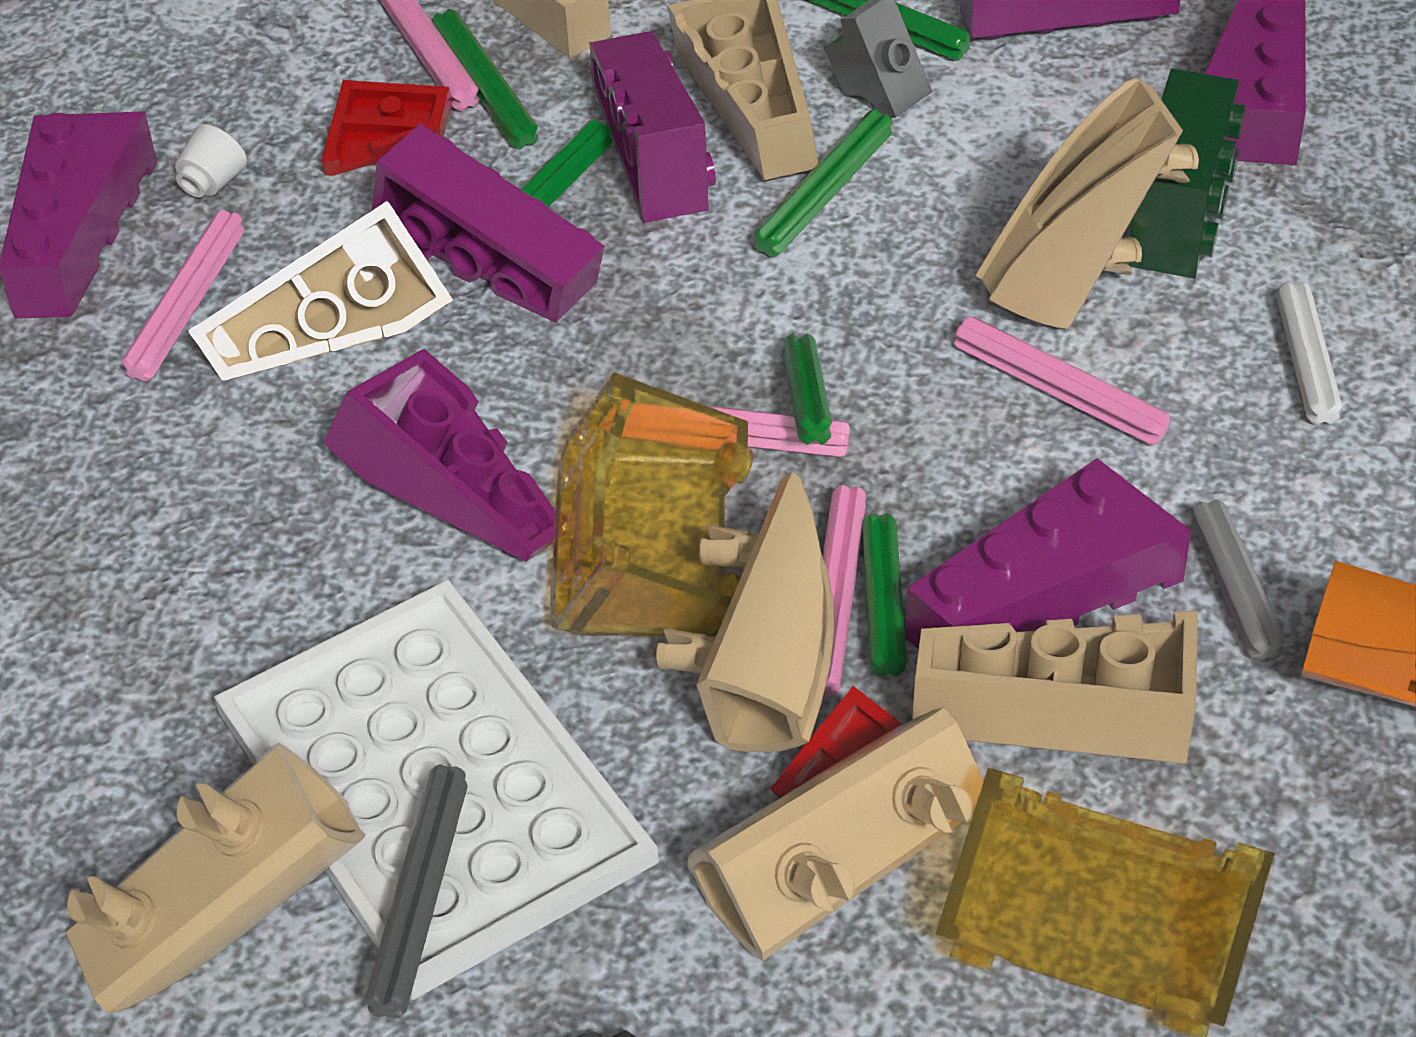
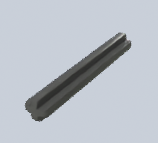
[365,764,468,1019]

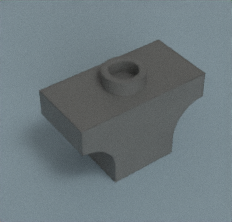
[824,0,933,118]

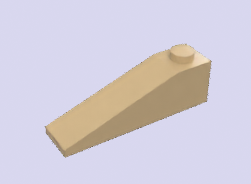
[188,201,453,381]

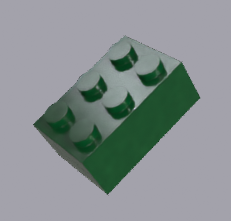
[1127,68,1246,279]

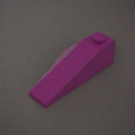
[323,349,568,562]

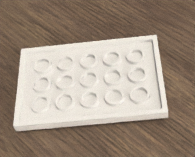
[214,580,659,1001]

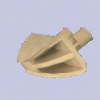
[975,77,1199,329]
[656,472,834,752]
[687,708,990,962]
[66,742,366,1013]

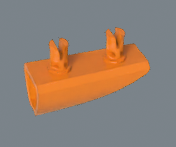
[1301,560,1416,707]

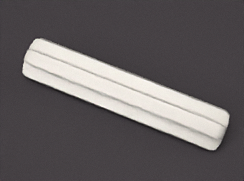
[1277,282,1342,425]

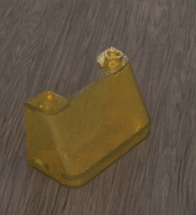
[549,372,753,637]
[935,767,1275,1037]

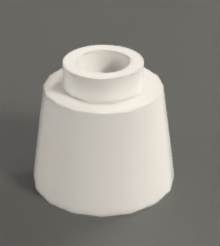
[175,124,247,198]

